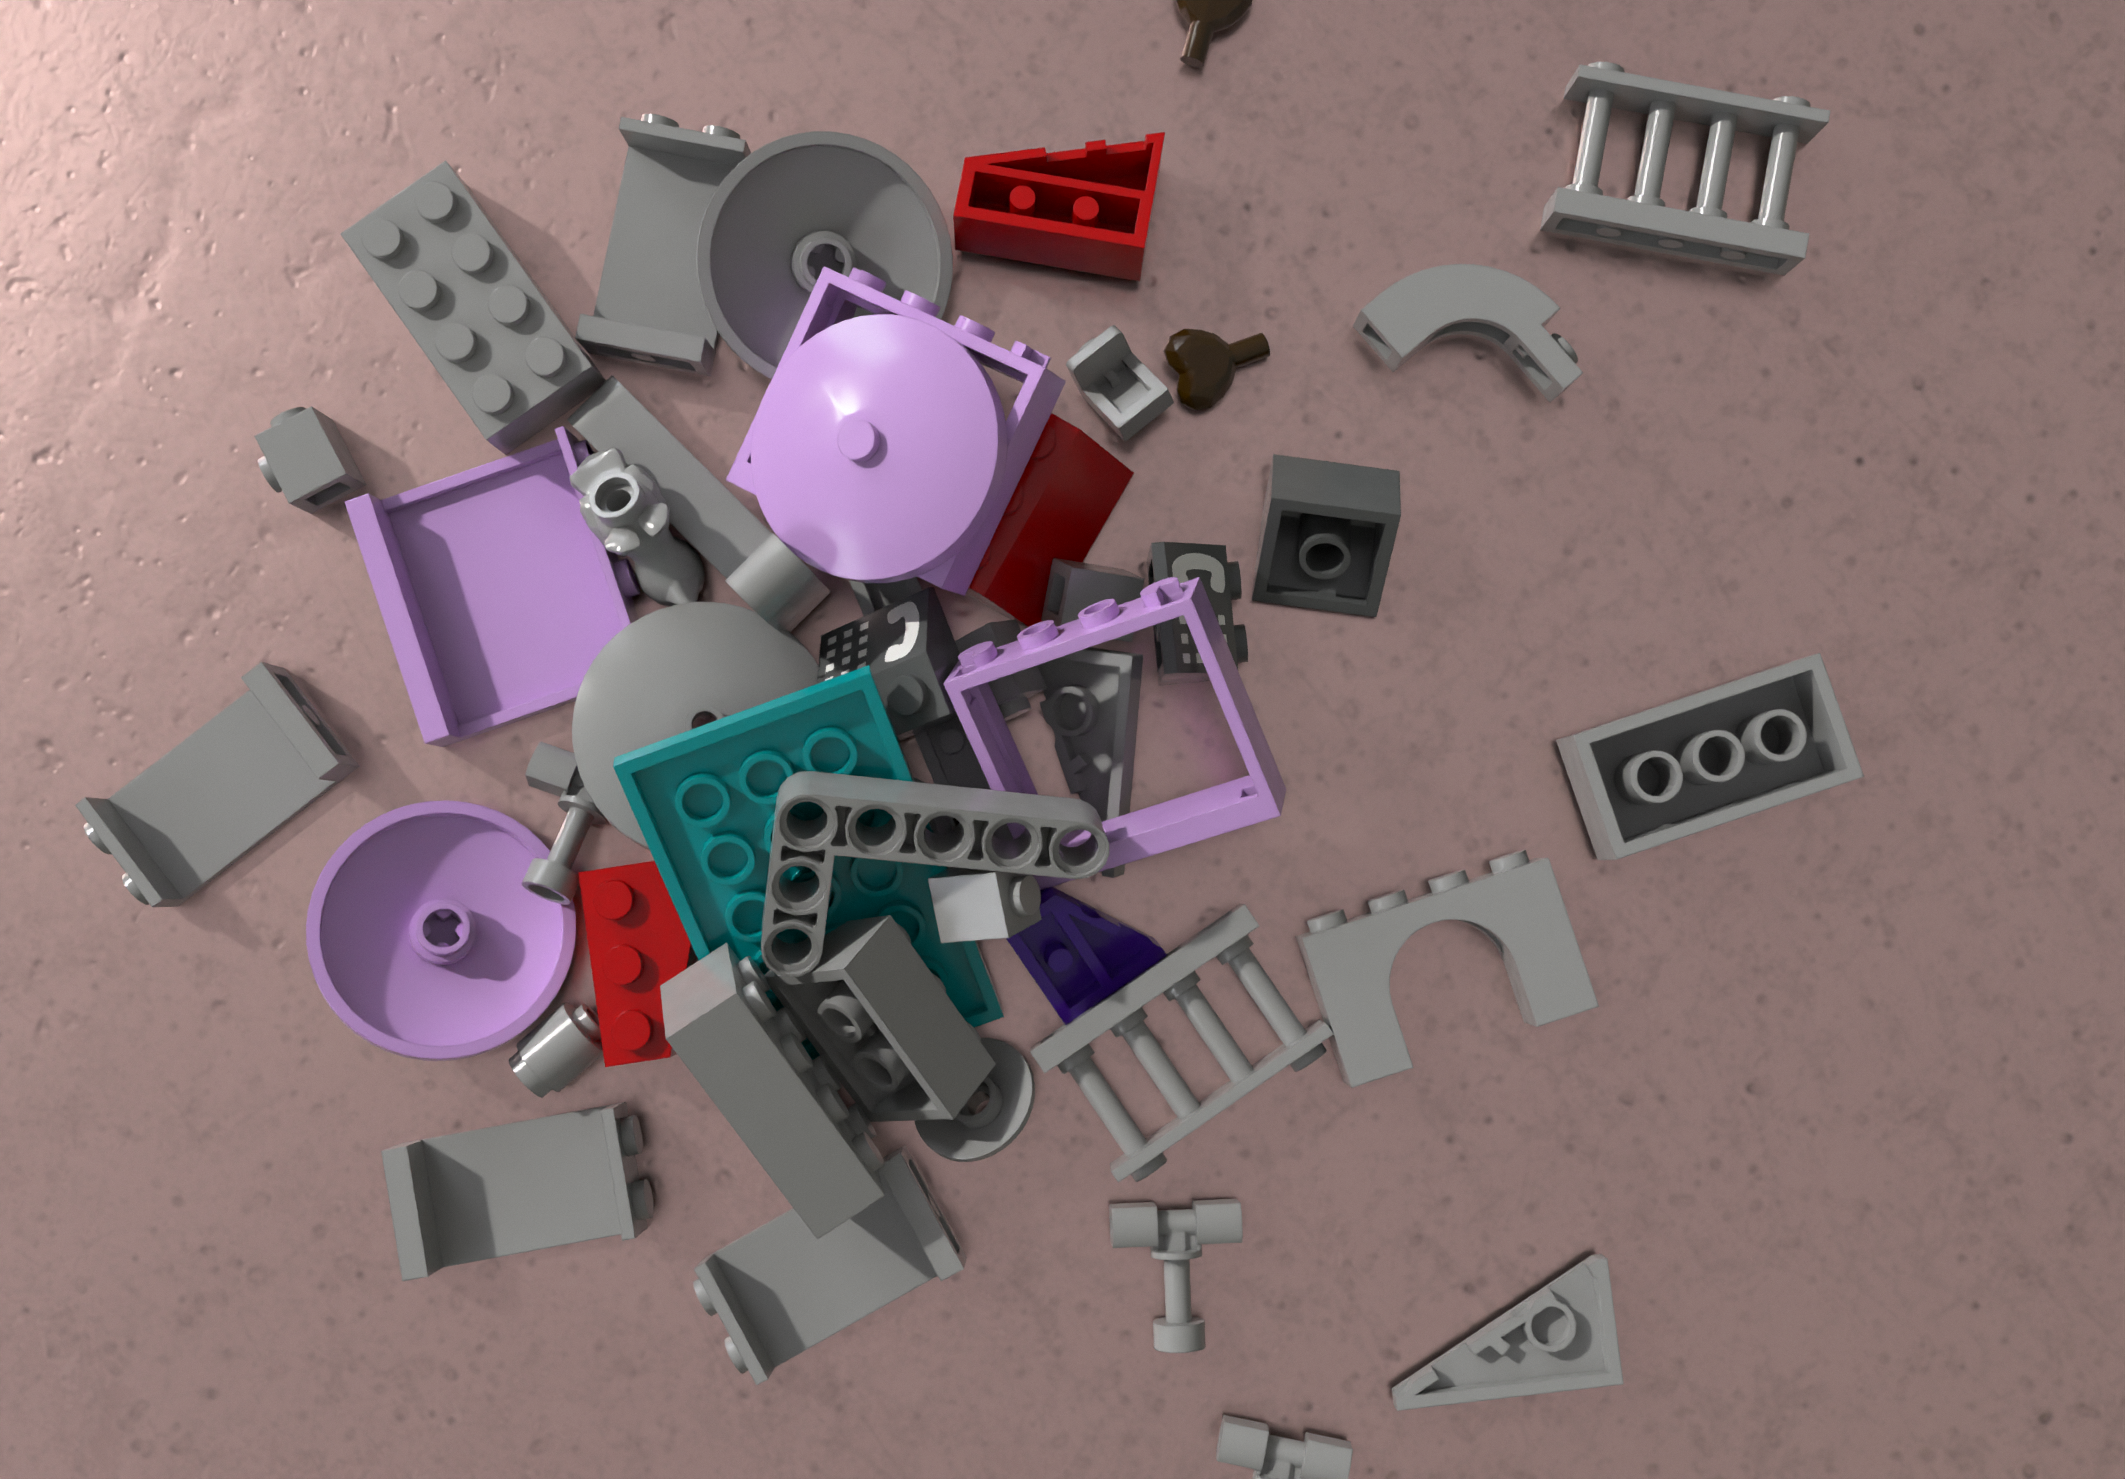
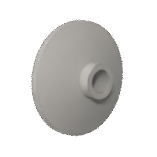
[914,1038,1035,1162]

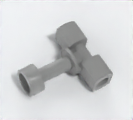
[522,742,607,905]
[1109,1199,1243,1353]
[1216,1415,1353,1479]

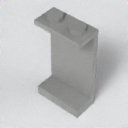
[575,114,751,377]
[75,662,360,907]
[381,1102,654,1281]
[693,1145,967,1385]

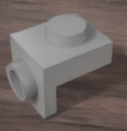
[1066,325,1174,442]

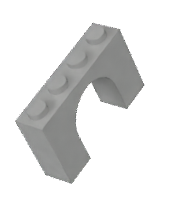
[1295,850,1599,1088]

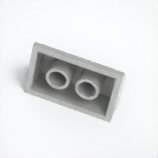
[764,915,996,1122]

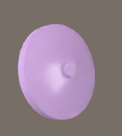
[751,314,1008,584]
[306,800,576,1061]

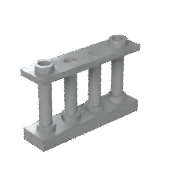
[1540,62,1830,276]
[1030,904,1333,1183]

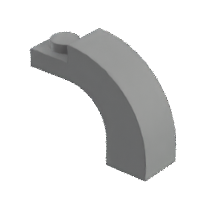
[1353,264,1583,403]

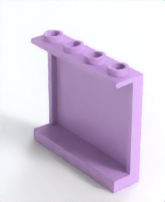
[344,426,640,747]

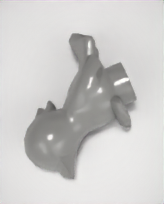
[570,447,705,606]

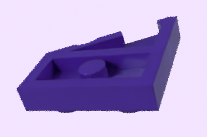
[1006,887,1167,1025]

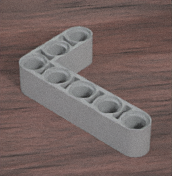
[567,375,830,632]
[761,771,1109,978]

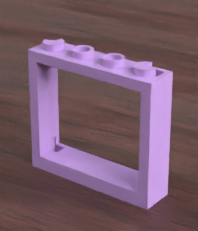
[726,266,1066,596]
[944,577,1286,890]

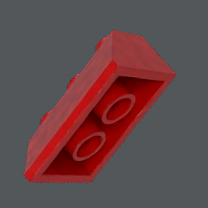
[966,413,1134,628]

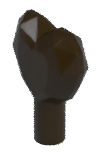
[1176,0,1252,67]
[1163,329,1270,411]

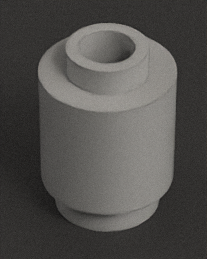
[509,1002,603,1098]

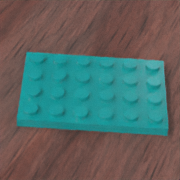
[613,665,1004,1060]

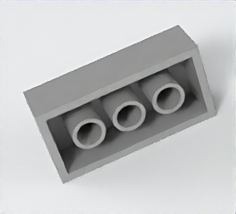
[341,161,606,455]
[1556,653,1864,860]
[660,943,885,1240]

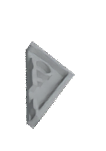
[1037,647,1143,878]
[1392,1254,1624,1411]

